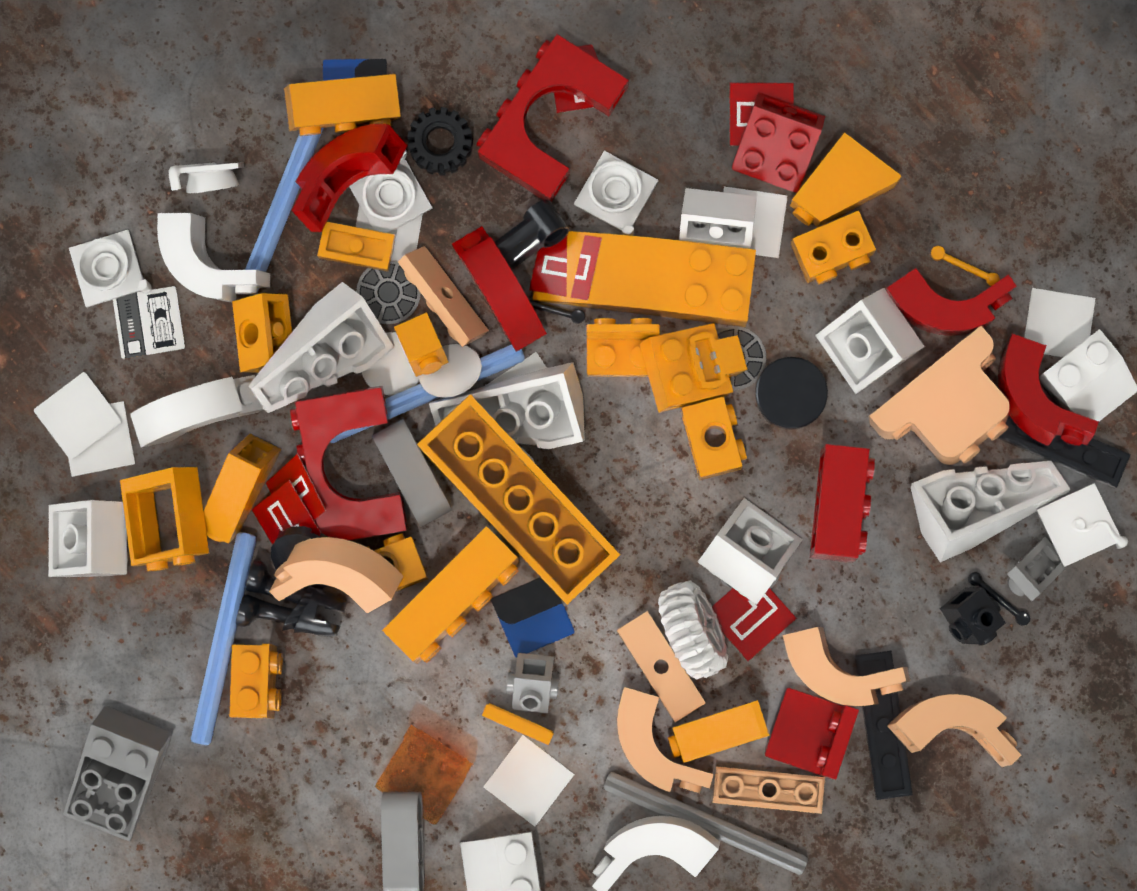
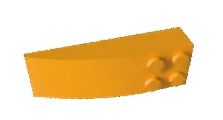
[533,231,756,327]

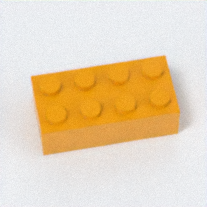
[382,526,519,664]

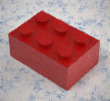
[809,444,875,563]

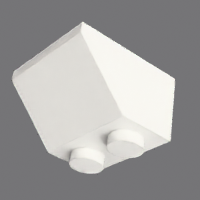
[815,288,925,394]
[1039,329,1137,421]
[698,498,803,605]
[48,500,128,577]
[460,831,541,891]

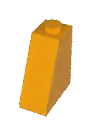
[790,132,901,227]
[204,434,282,544]
[667,700,769,763]

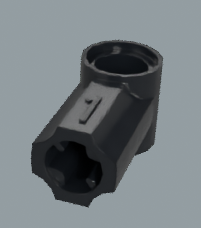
[495,199,569,269]

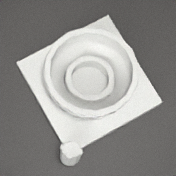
[349,149,433,233]
[574,151,659,236]
[169,162,244,193]
[69,230,152,307]
[1037,483,1128,567]

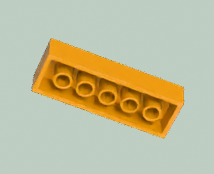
[416,394,620,605]

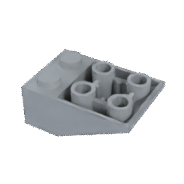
[63,706,172,842]

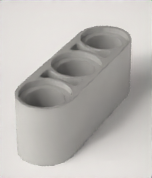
[372,419,452,527]
[381,792,424,891]

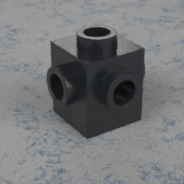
[940,587,1006,646]

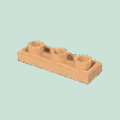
[398,246,489,347]
[617,611,706,723]
[712,766,825,814]

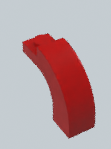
[291,124,407,232]
[452,226,547,352]
[885,268,1017,336]
[998,333,1099,446]

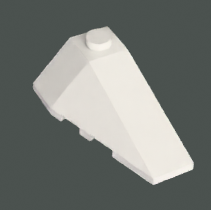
[248,282,394,413]
[429,362,585,449]
[911,461,1070,562]

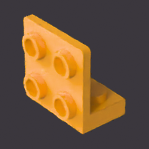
[587,318,660,377]
[229,643,283,719]

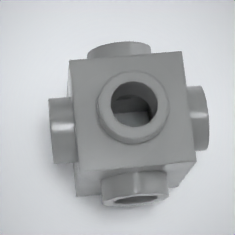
[506,653,559,713]

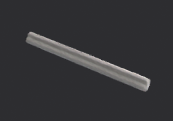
[604,772,808,875]

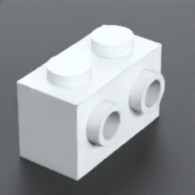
[679,188,757,249]

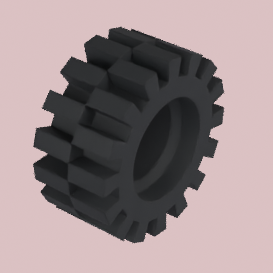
[407,107,473,176]

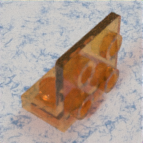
[375,725,474,825]

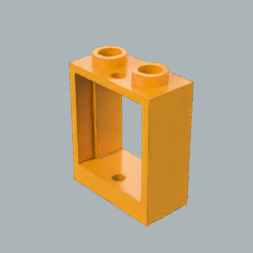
[120,467,209,571]

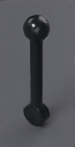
[529,300,585,324]
[968,572,1030,626]

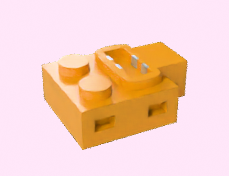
[640,323,747,413]

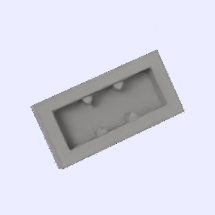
[1007,537,1067,601]

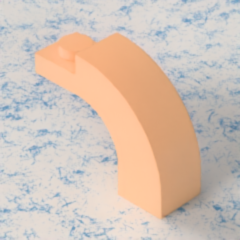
[269,537,403,613]
[783,627,911,706]
[617,687,714,793]
[887,694,1021,767]

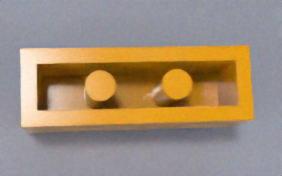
[284,74,401,136]

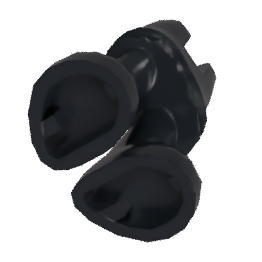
[236,559,346,637]

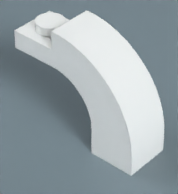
[157,213,270,302]
[130,375,264,448]
[592,816,720,891]

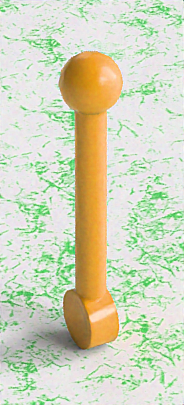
[930,246,1000,286]

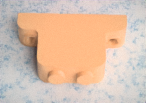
[869,326,1009,465]

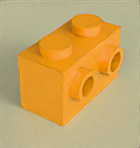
[790,210,876,285]

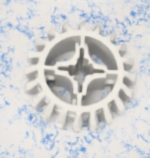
[658,580,728,680]

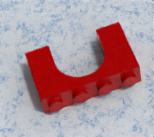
[477,34,629,202]
[290,386,407,540]

